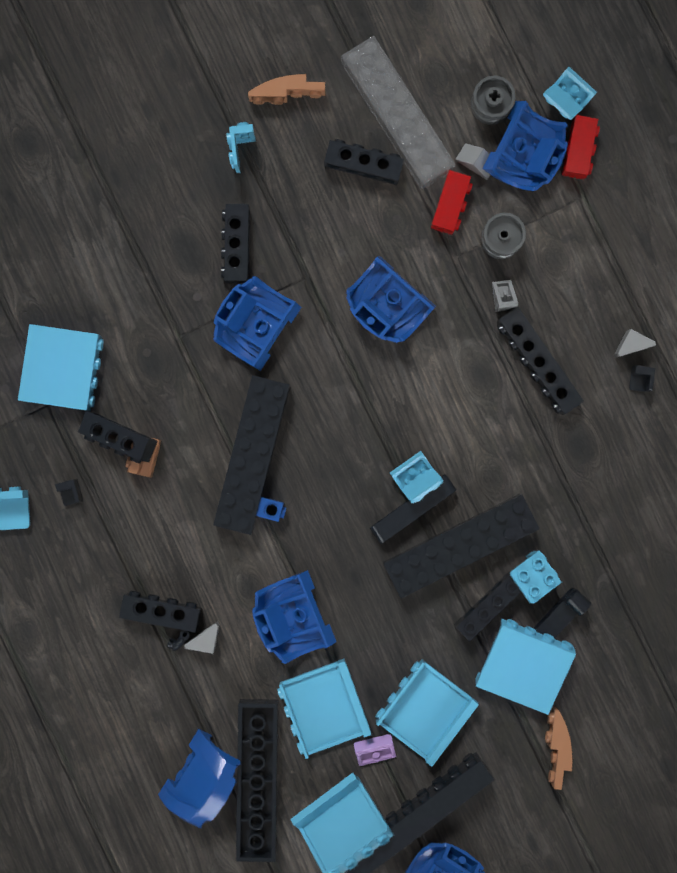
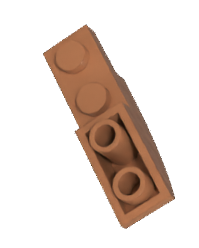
[248,74,325,105]
[545,706,572,790]

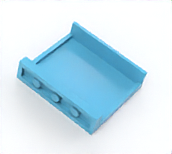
[18,324,104,411]
[475,619,576,715]
[277,658,371,759]
[375,659,479,766]
[291,773,394,873]

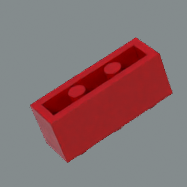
[562,115,600,180]
[431,170,473,235]

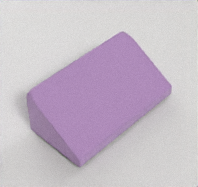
[354,734,396,766]

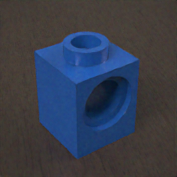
[256,497,286,522]

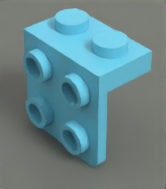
[543,67,597,120]
[226,122,256,173]
[390,451,443,503]
[0,487,30,530]
[510,550,561,603]

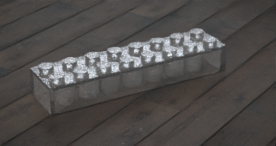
[341,36,456,190]

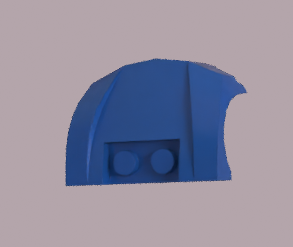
[482,101,568,191]
[346,256,436,343]
[213,276,302,371]
[252,570,337,664]
[158,729,241,828]
[405,843,485,873]

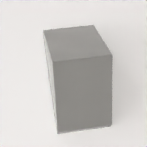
[455,143,490,180]
[492,280,518,312]
[614,329,656,358]
[184,621,220,654]

